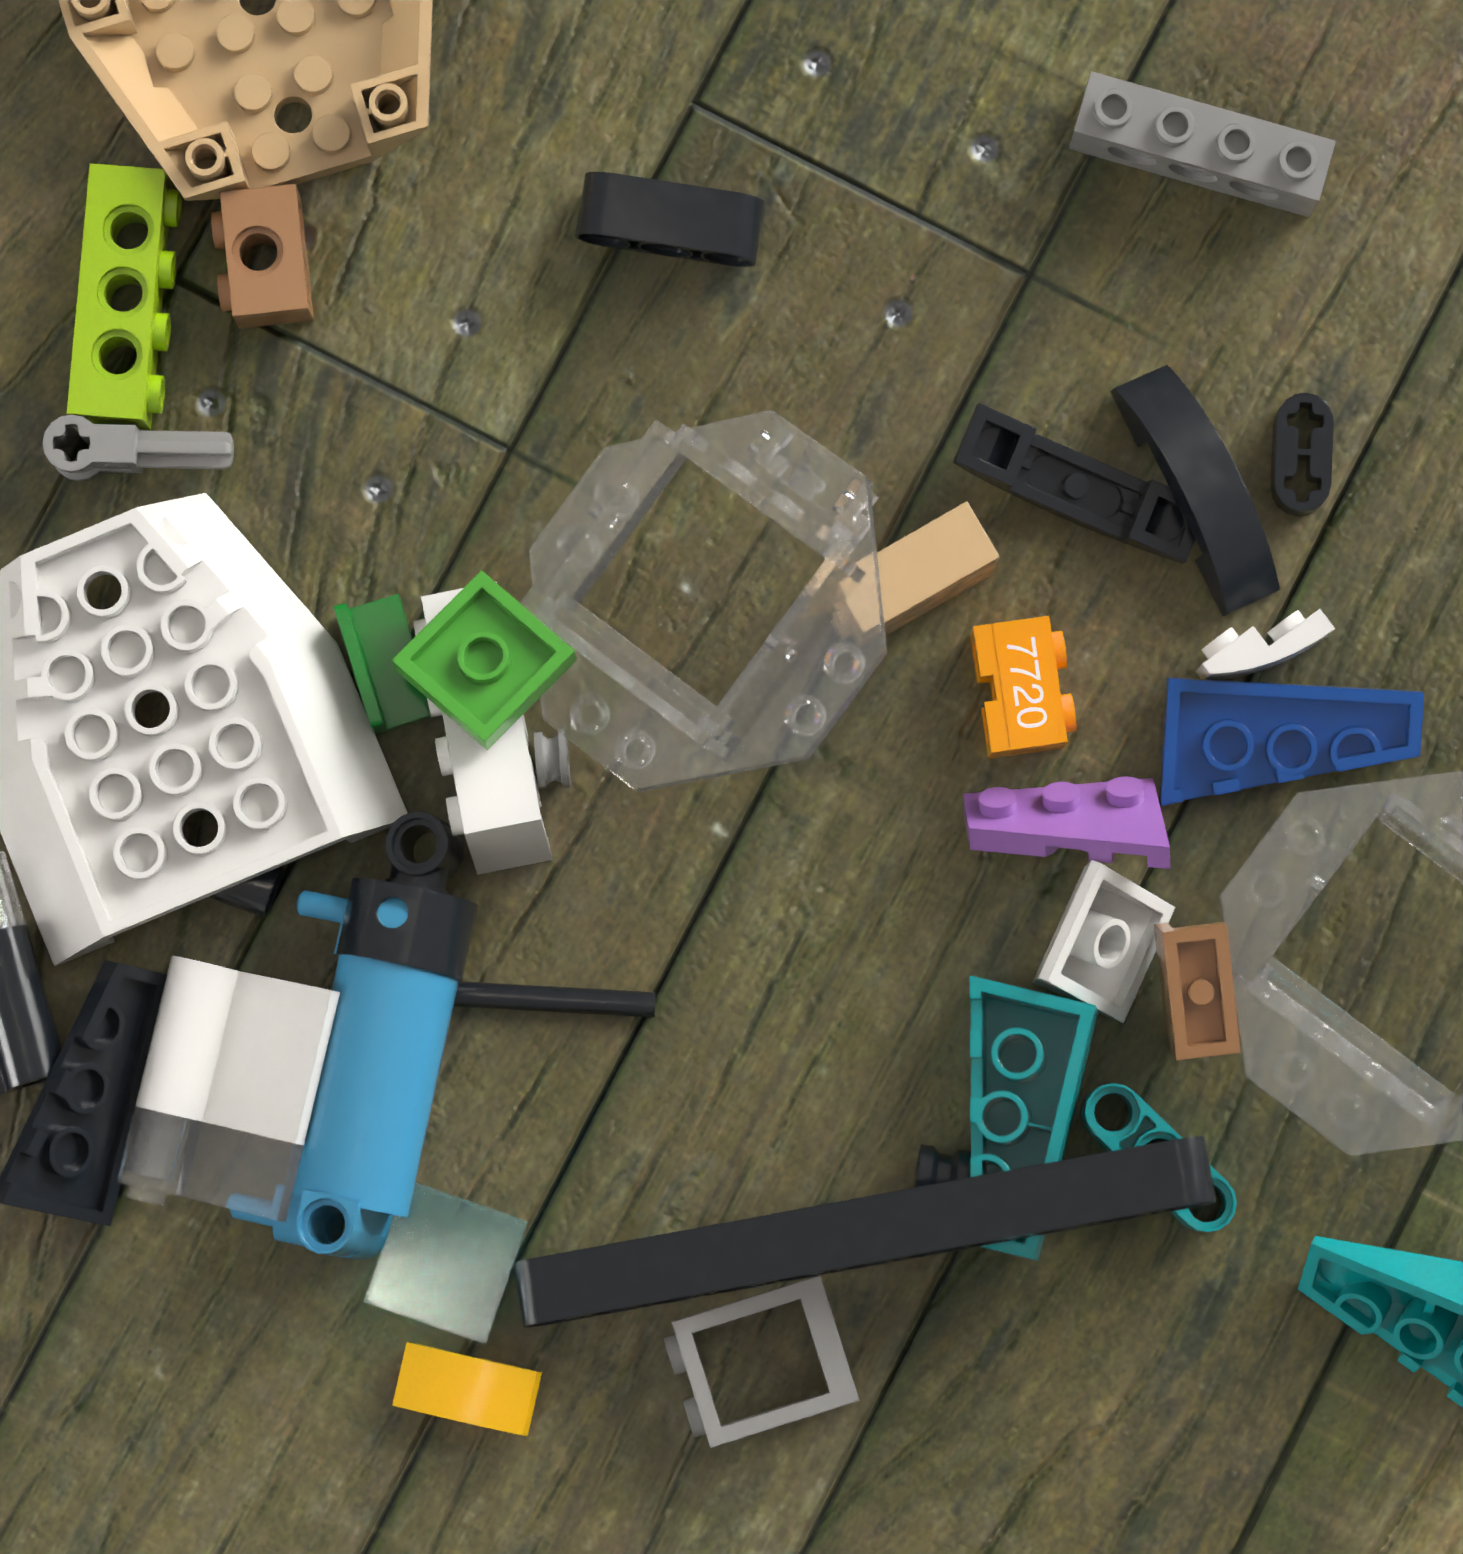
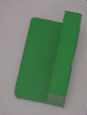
[333,594,437,735]

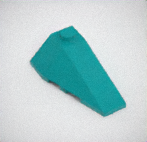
[1298,1236,1463,1408]

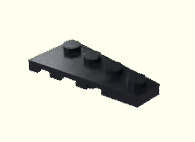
[0,960,167,1226]

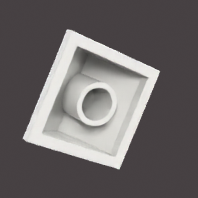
[1032,860,1175,1023]

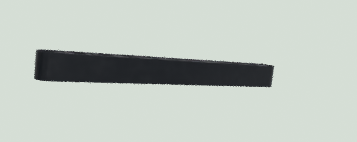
[513,1136,1216,1328]

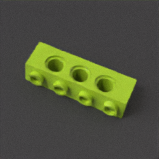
[67,163,182,430]

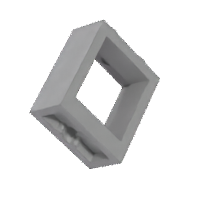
[664,1275,860,1448]

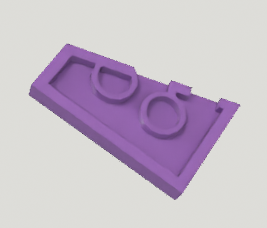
[963,776,1170,869]

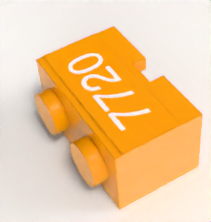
[970,616,1077,759]

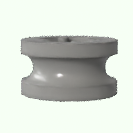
[534,730,571,789]

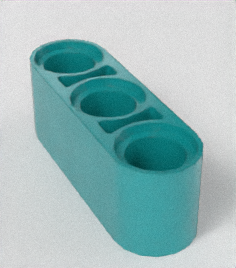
[1080,1083,1237,1232]

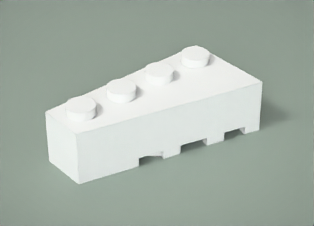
[413,582,552,875]

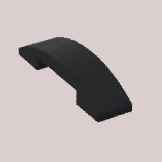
[1110,365,1280,617]
[953,403,1195,564]

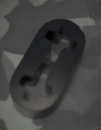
[1270,392,1334,516]

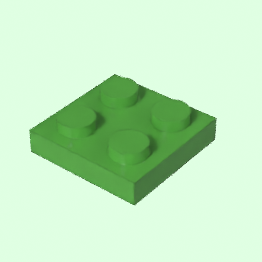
[392,570,577,751]

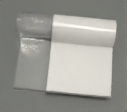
[117,956,340,1222]

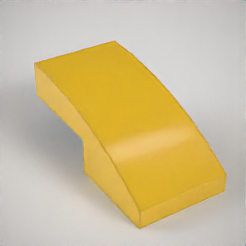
[392,1342,542,1436]

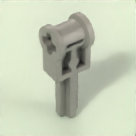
[42,414,234,481]

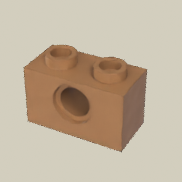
[211,184,314,329]

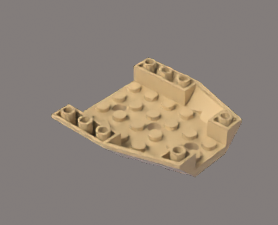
[58,0,433,201]

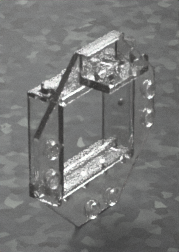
[520,410,887,792]
[1219,771,1463,1156]

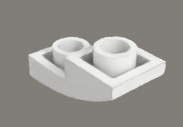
[1196,609,1335,680]

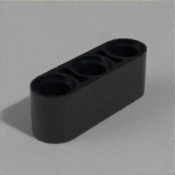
[575,172,765,267]

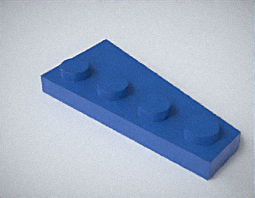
[1159,677,1424,806]

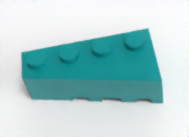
[969,975,1099,1262]

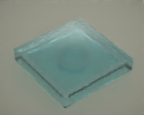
[364,1182,529,1344]

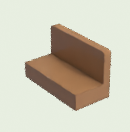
[1154,922,1241,1060]

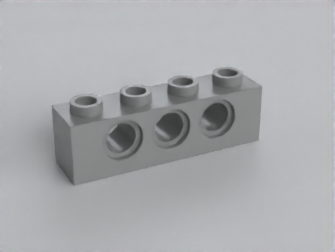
[1068,71,1336,217]

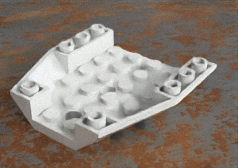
[0,493,408,966]

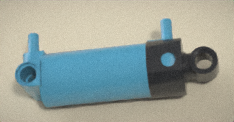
[230,812,478,1260]

